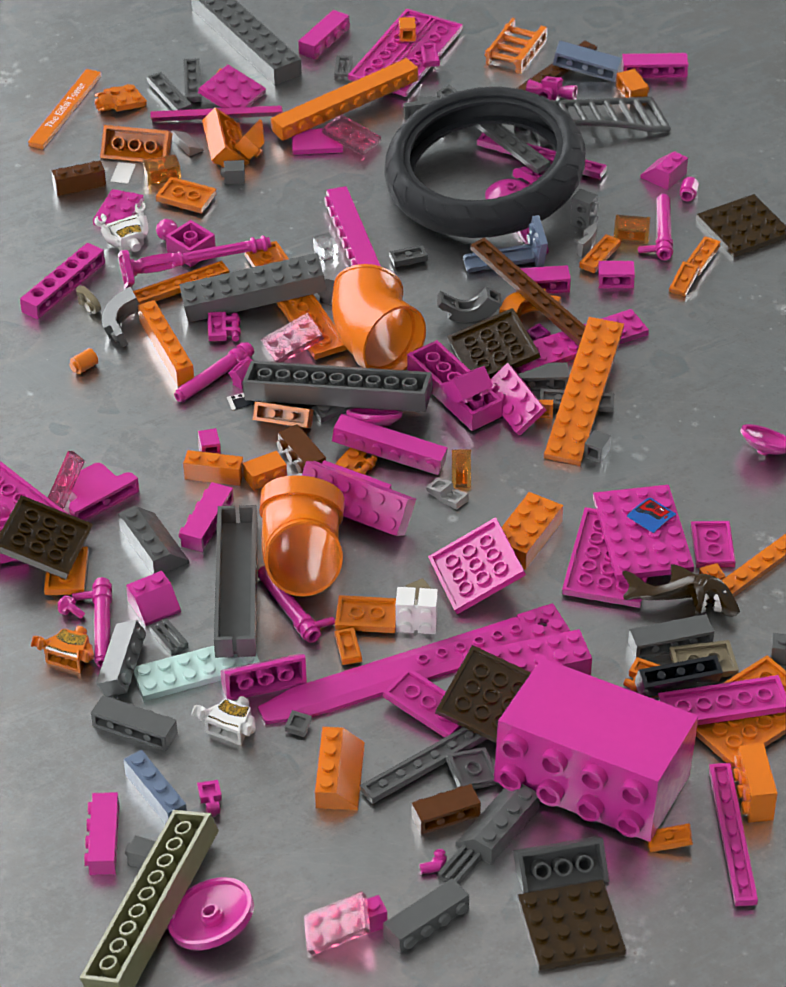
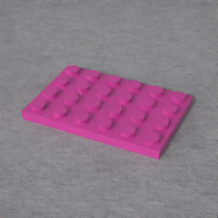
[593,484,694,581]
[562,507,648,608]

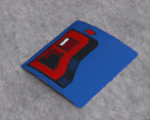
[627,498,676,533]

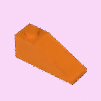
[235,119,264,160]

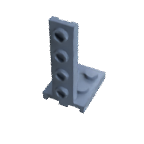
[463,215,548,273]

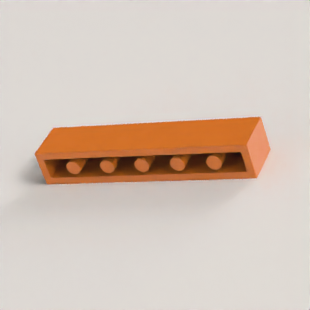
[138,300,194,386]

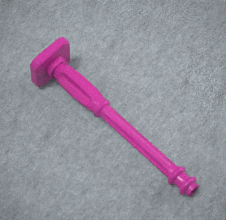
[118,235,271,288]

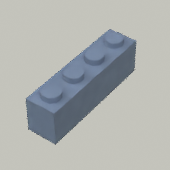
[553,41,621,82]
[124,750,187,824]

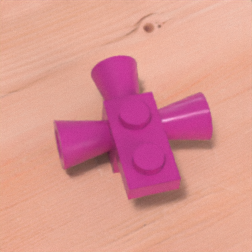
[526,76,578,100]

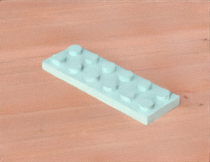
[133,646,260,701]

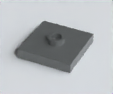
[446,747,499,789]

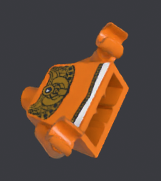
[30,626,94,673]

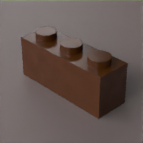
[51,160,106,196]
[277,424,326,473]
[411,784,481,835]

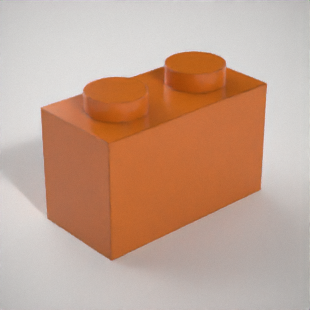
[616,69,649,98]
[242,450,287,490]

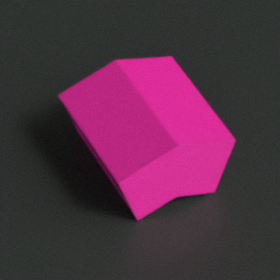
[228,359,251,389]

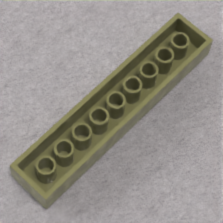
[79,810,219,987]

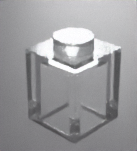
[313,232,338,262]

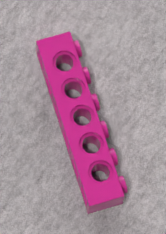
[20,242,105,320]

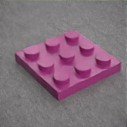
[198,64,266,108]

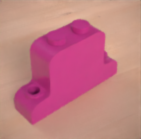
[64,463,139,521]

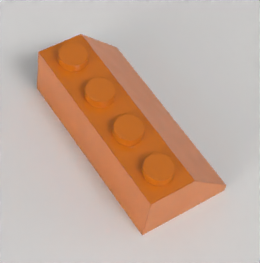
[202,107,250,167]
[100,125,173,164]
[315,727,365,810]

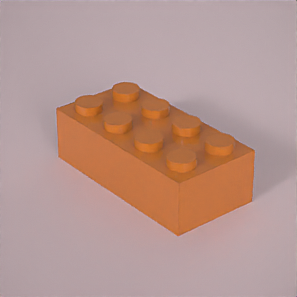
[502,492,563,570]

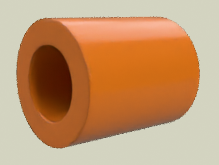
[69,348,99,374]

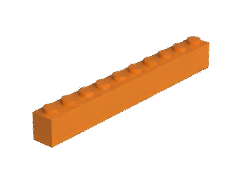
[271,58,418,141]

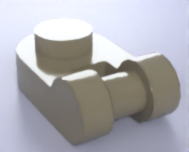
[76,286,101,314]

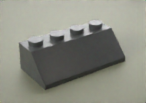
[118,506,190,574]
[455,784,540,865]
[513,836,610,893]

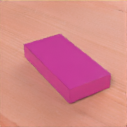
[420,43,440,67]

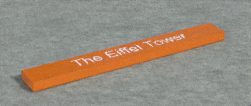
[28,69,101,150]

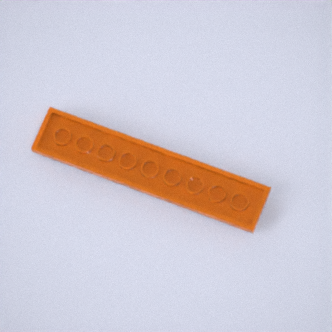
[244,241,348,360]
[544,317,624,466]

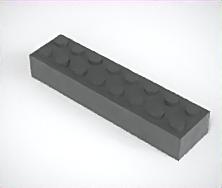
[179,253,327,323]

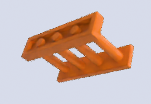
[485,18,547,74]

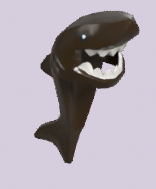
[622,564,740,617]

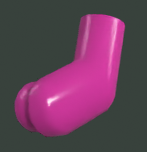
[419,849,447,875]

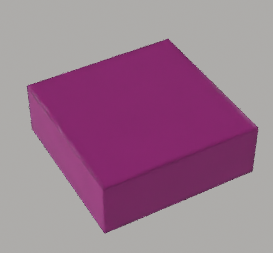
[526,323,551,341]

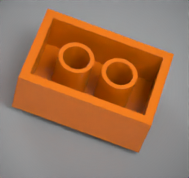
[733,744,778,823]

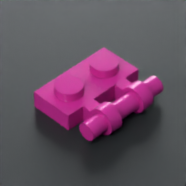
[208,312,241,341]

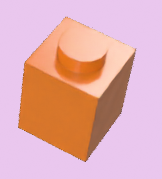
[399,17,416,42]

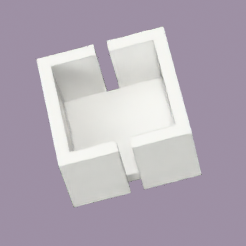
[395,587,438,634]

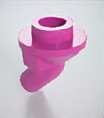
[58,595,85,619]

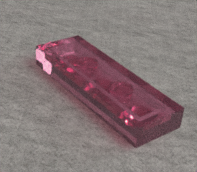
[48,451,85,510]

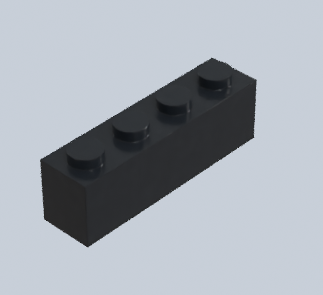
[634,655,723,697]

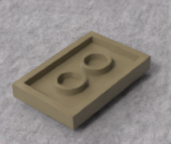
[669,640,739,677]

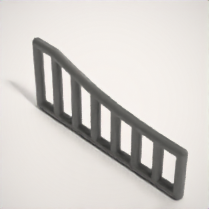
[551,97,671,133]

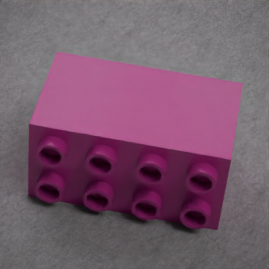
[494,658,699,842]

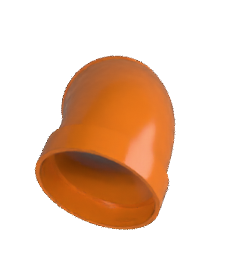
[332,264,426,371]
[259,475,345,596]

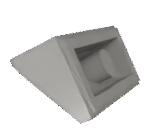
[172,131,204,157]

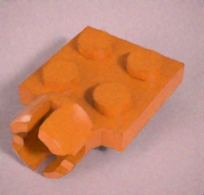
[94,84,147,112]

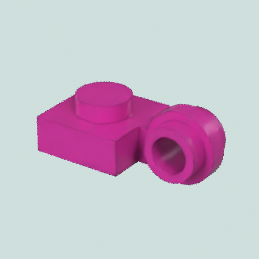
[197,780,222,817]

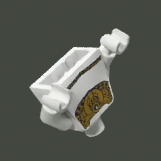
[95,202,149,252]
[191,696,256,745]

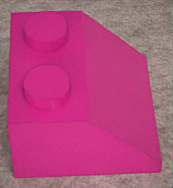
[640,152,688,190]
[439,366,493,404]
[126,571,181,626]

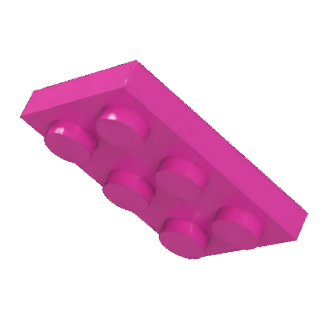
[93,189,144,225]

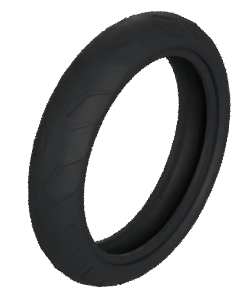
[384,87,586,238]

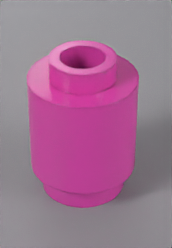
[679,177,699,201]

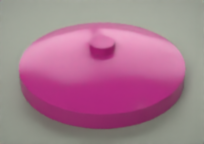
[168,877,254,950]

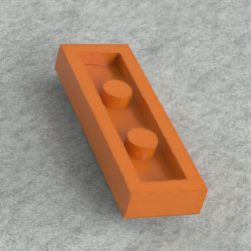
[579,234,621,273]
[686,236,721,276]

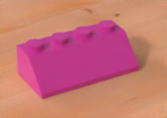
[220,654,307,701]

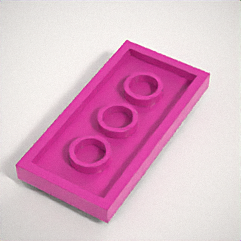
[490,363,547,436]
[383,667,462,737]

